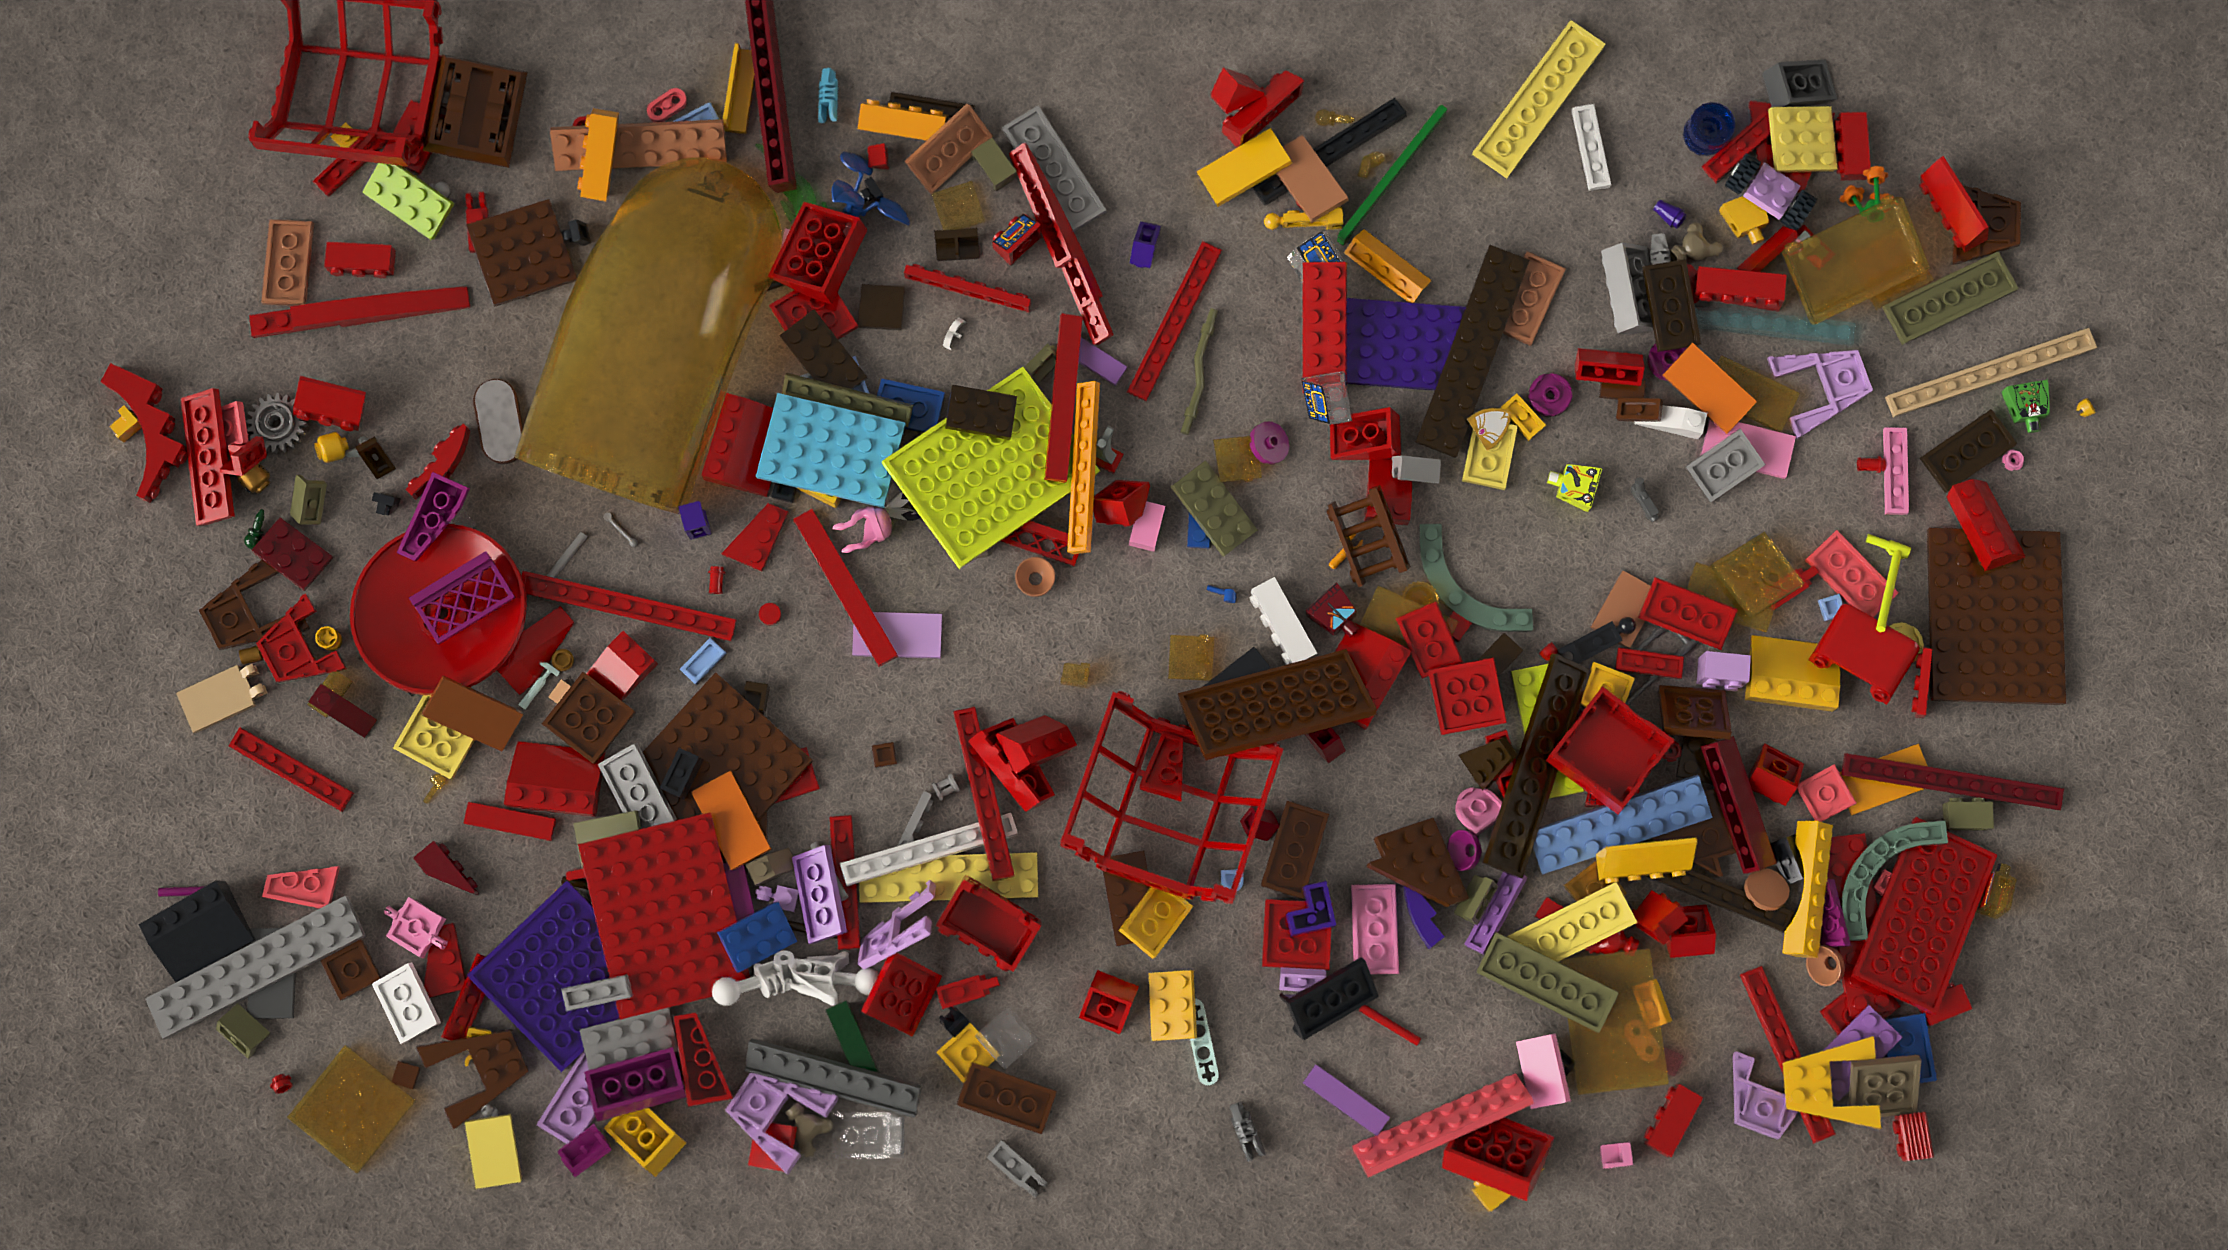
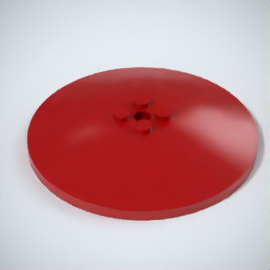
[350,524,527,696]

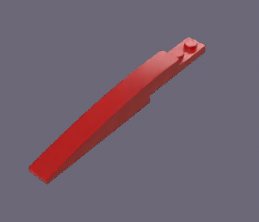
[1009,143,1114,345]
[249,286,470,338]

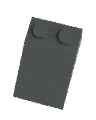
[1762,60,1837,107]

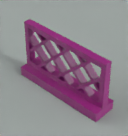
[409,551,515,644]

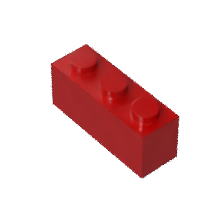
[1833,112,1871,181]
[324,242,396,278]
[1575,348,1645,386]
[1644,1084,1703,1157]

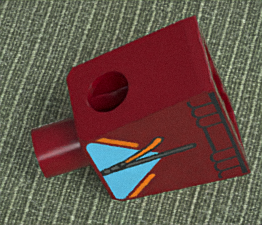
[1306,582,1359,638]

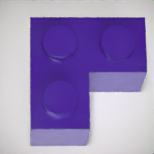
[1286,881,1336,937]

